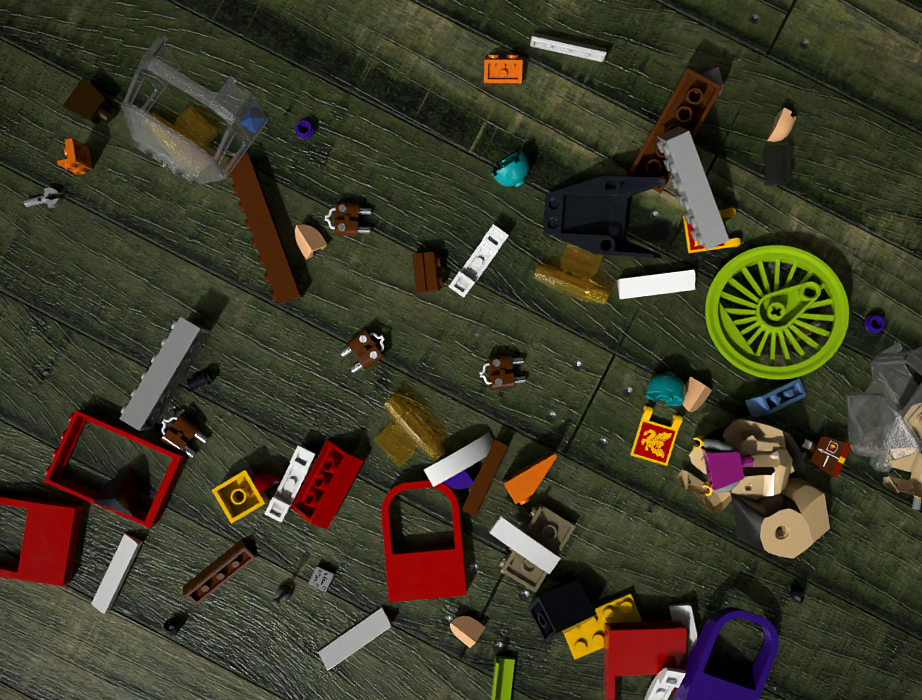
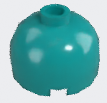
[490,151,529,187]
[646,371,686,406]

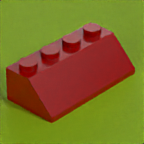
[291,440,364,529]

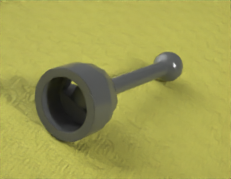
[272,585,292,606]

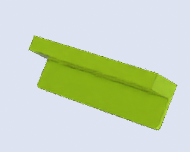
[491,655,515,700]

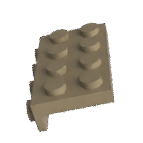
[498,503,576,593]

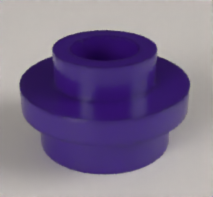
[295,120,314,139]
[864,314,885,333]

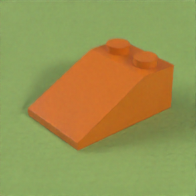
[502,451,557,505]

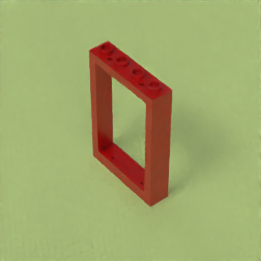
[43,410,187,528]

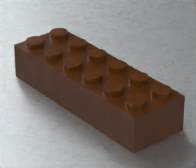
[626,68,723,194]

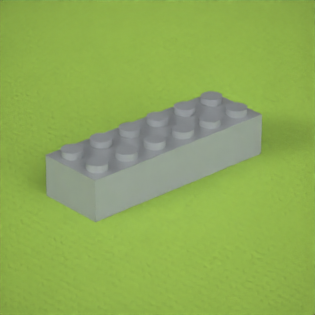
[657,126,729,250]
[119,317,210,431]

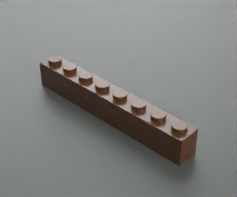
[225,152,303,305]

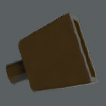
[62,77,114,124]

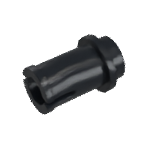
[187,371,214,391]

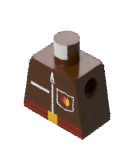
[799,435,852,478]

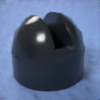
[789,587,806,604]
[163,618,180,636]

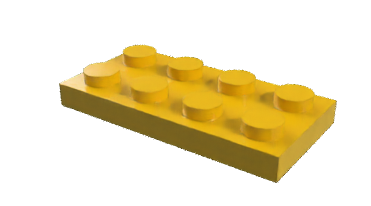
[564,592,643,660]

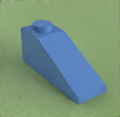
[745,378,807,417]

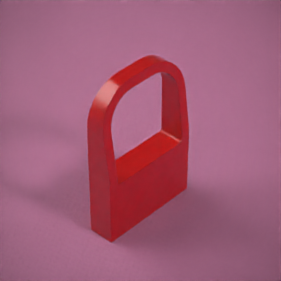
[381,480,467,602]
[0,494,83,586]
[603,621,687,700]

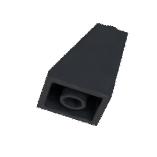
[528,579,597,644]

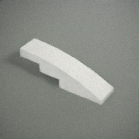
[489,515,561,574]

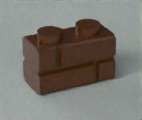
[412,252,443,294]

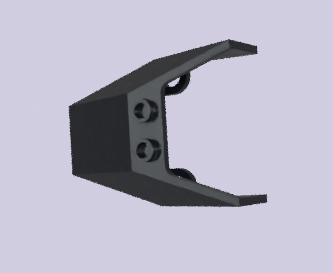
[543,176,668,259]

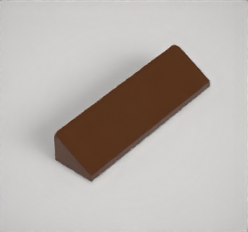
[462,440,509,516]
[183,539,257,606]

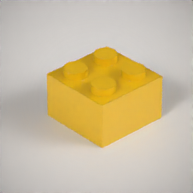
[212,468,269,524]

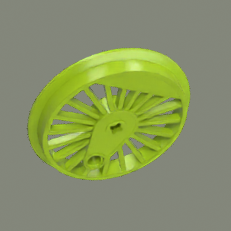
[705,245,849,380]

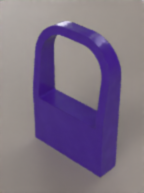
[673,607,779,700]

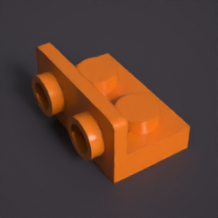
[484,54,523,83]
[57,138,93,175]

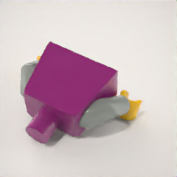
[693,435,753,496]

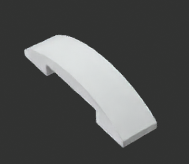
[449,224,509,298]
[424,432,494,487]
[265,445,316,523]
[644,667,686,700]

